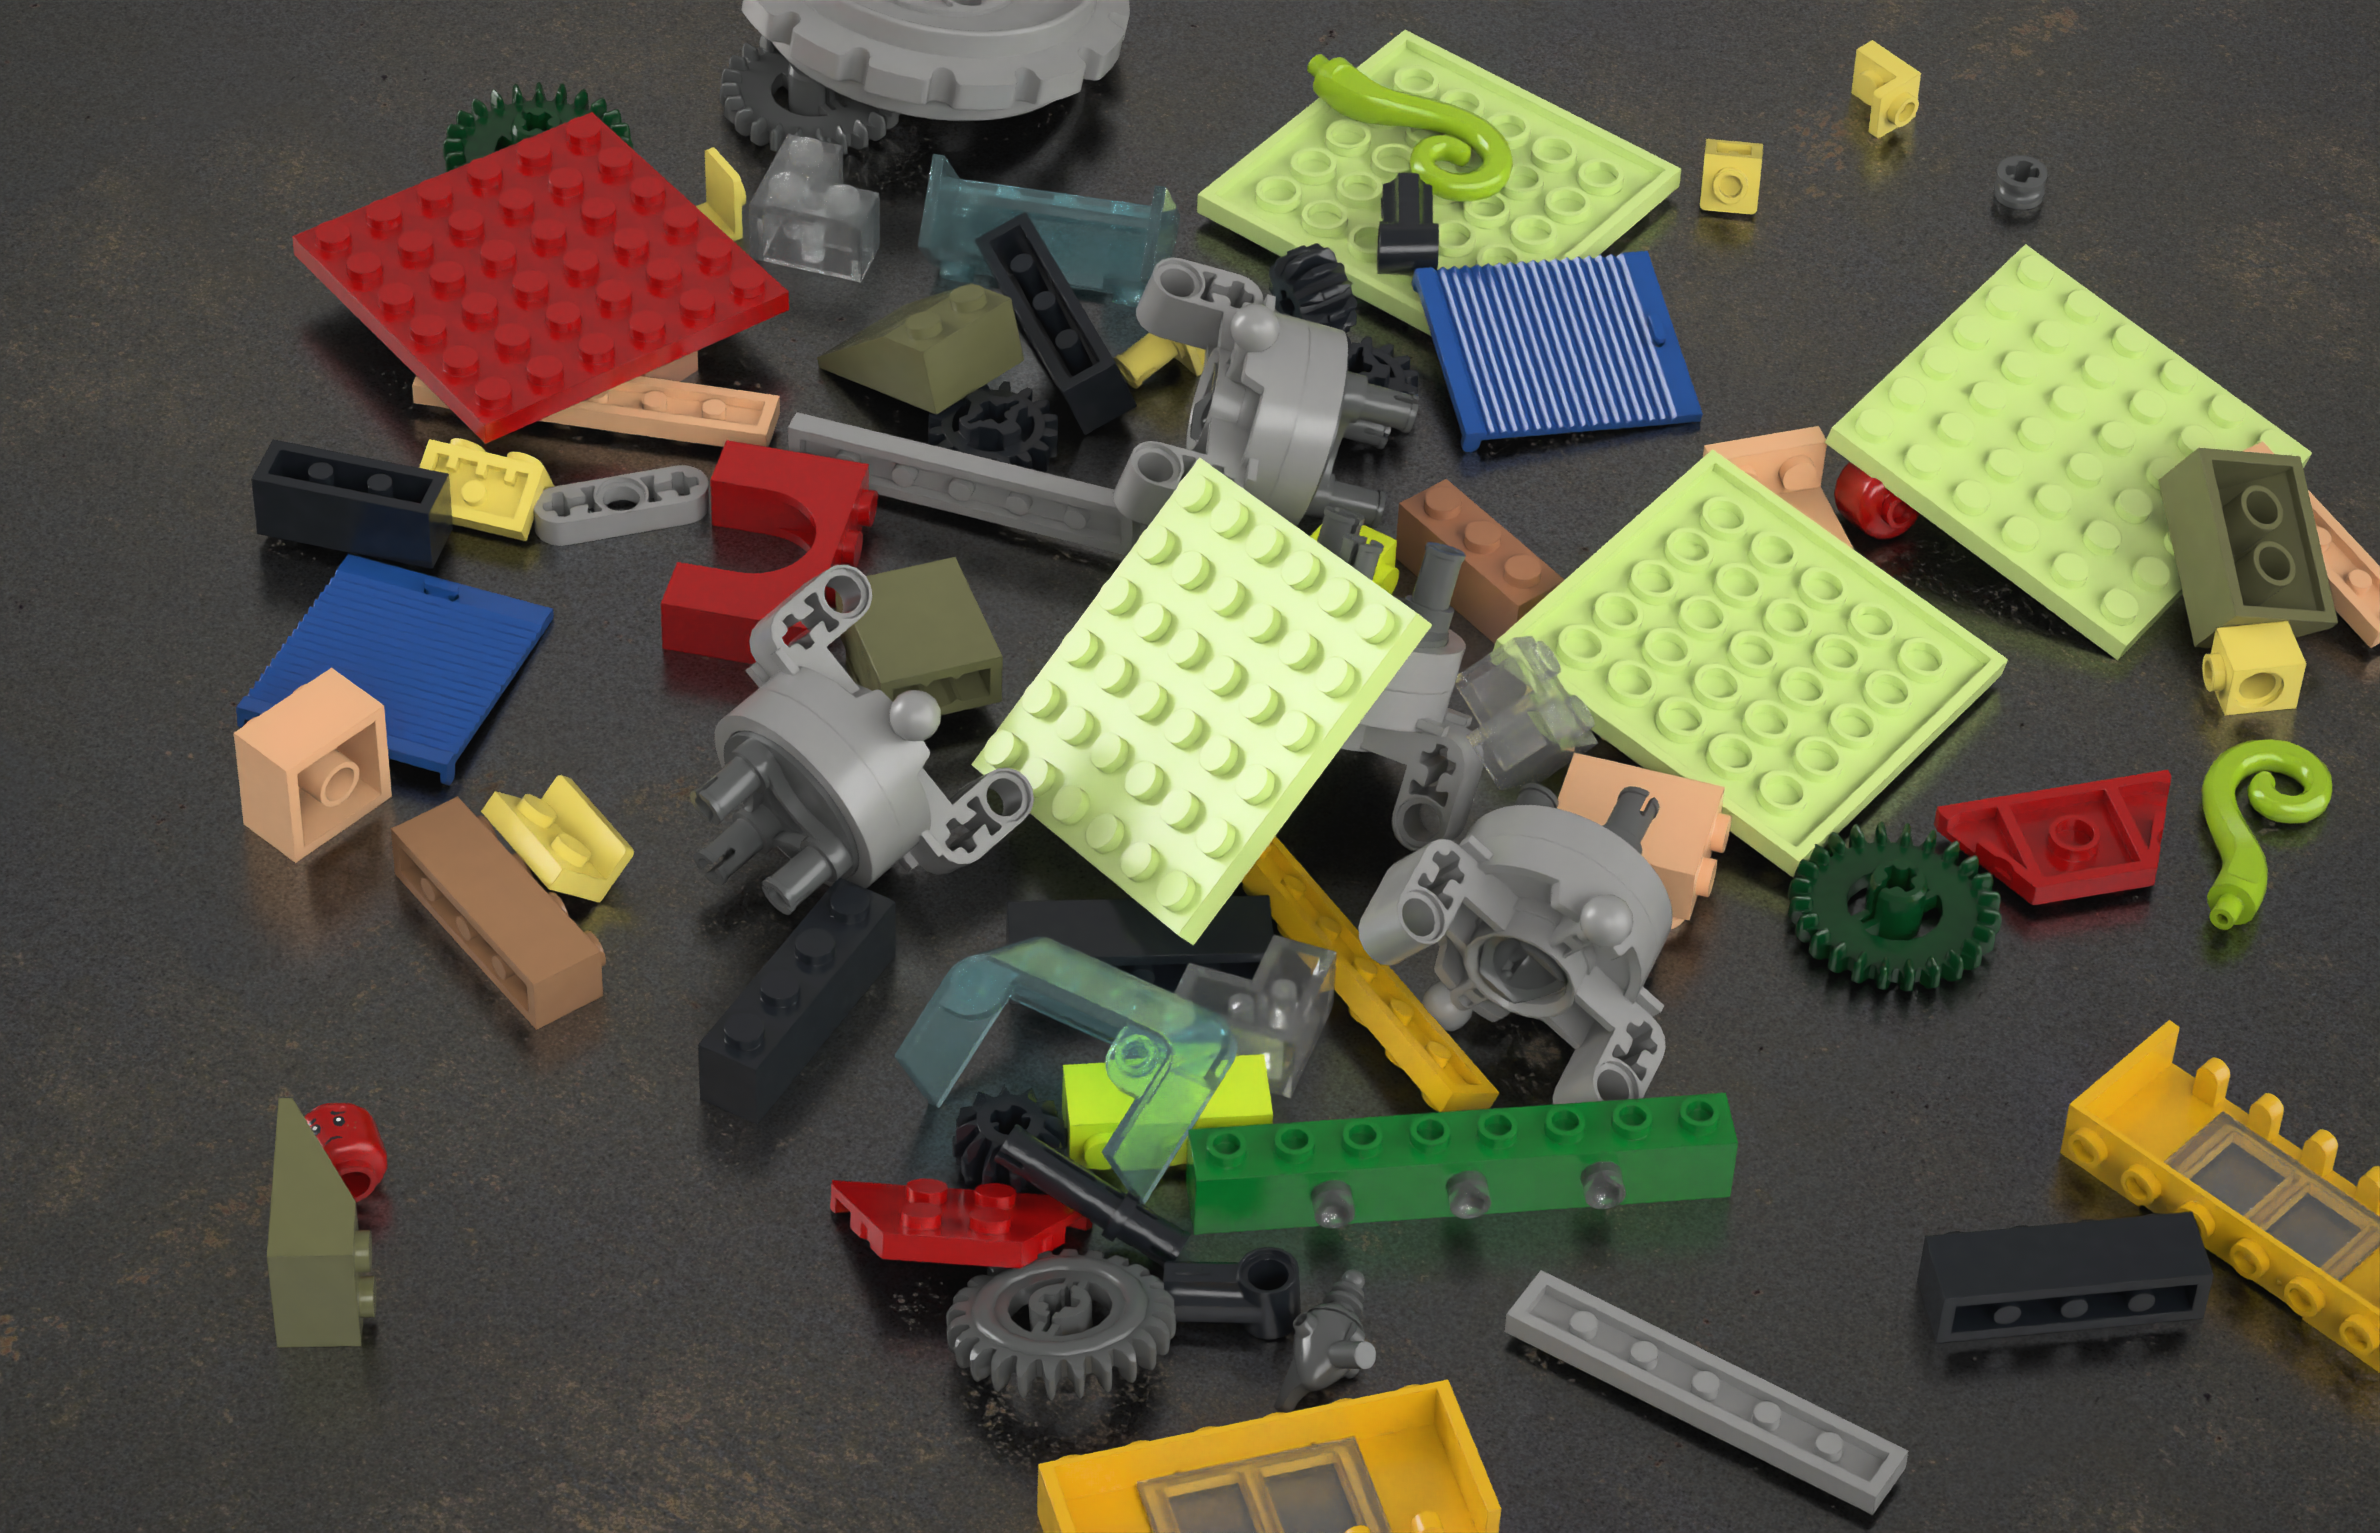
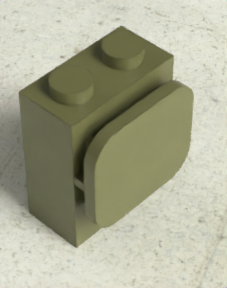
[836,557,1003,715]

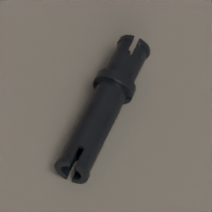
[993,1124,1191,1268]

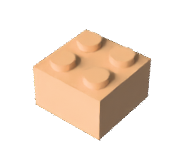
[234,668,392,863]

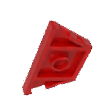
[1934,770,2172,905]
[830,1178,1093,1269]

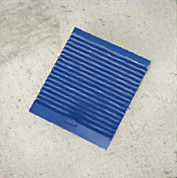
[1411,251,1703,452]
[236,554,554,785]

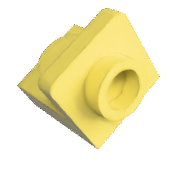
[1851,40,1921,139]
[1700,139,1763,215]

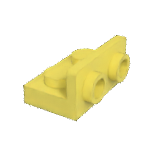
[419,438,554,541]
[481,775,634,903]

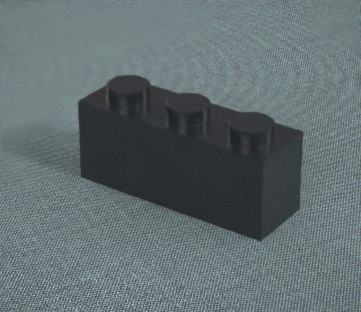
[251,439,453,569]

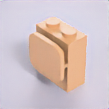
[1557,752,1732,929]

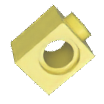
[2202,621,2306,716]

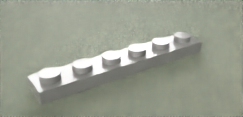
[788,412,1141,556]
[1504,1270,1909,1515]

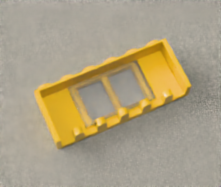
[2060,1020,2380,1373]
[1037,1380,1501,1533]

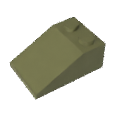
[817,283,1024,415]
[267,1098,376,1348]

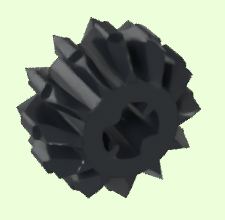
[1269,243,1358,333]
[952,1084,1068,1193]

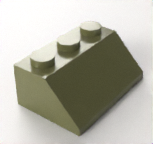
[2158,448,2338,648]

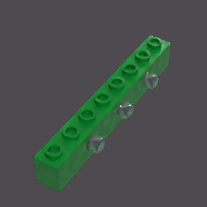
[1186,1093,1738,1235]

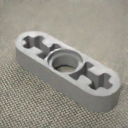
[534,465,709,546]

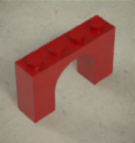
[661,440,878,664]

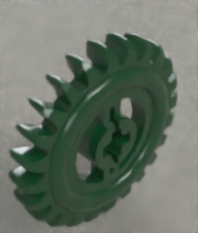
[443,82,634,172]
[1788,821,2002,991]

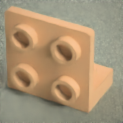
[1703,426,1853,549]

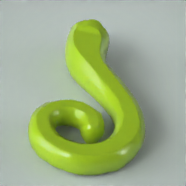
[1307,54,1513,202]
[2201,739,2333,930]

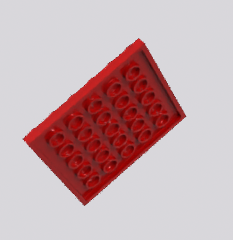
[292,112,789,444]

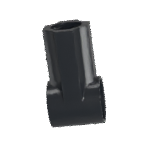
[1377,173,1439,275]
[1163,1247,1301,1339]

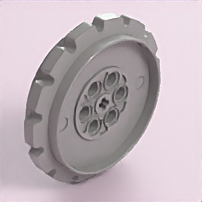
[741,0,1130,121]

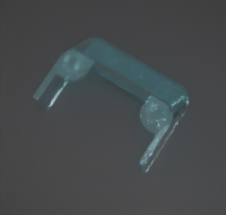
[918,154,1180,307]
[894,937,1237,1204]

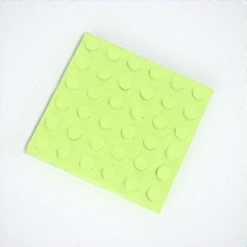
[1197,30,1681,336]
[1825,244,2312,660]
[1491,449,2008,877]
[971,457,1432,946]

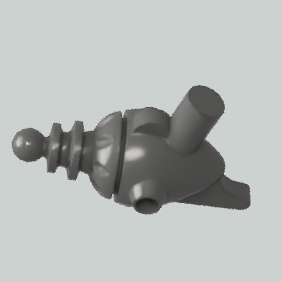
[1274,1269,1376,1413]

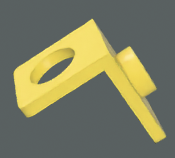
[696,147,746,241]

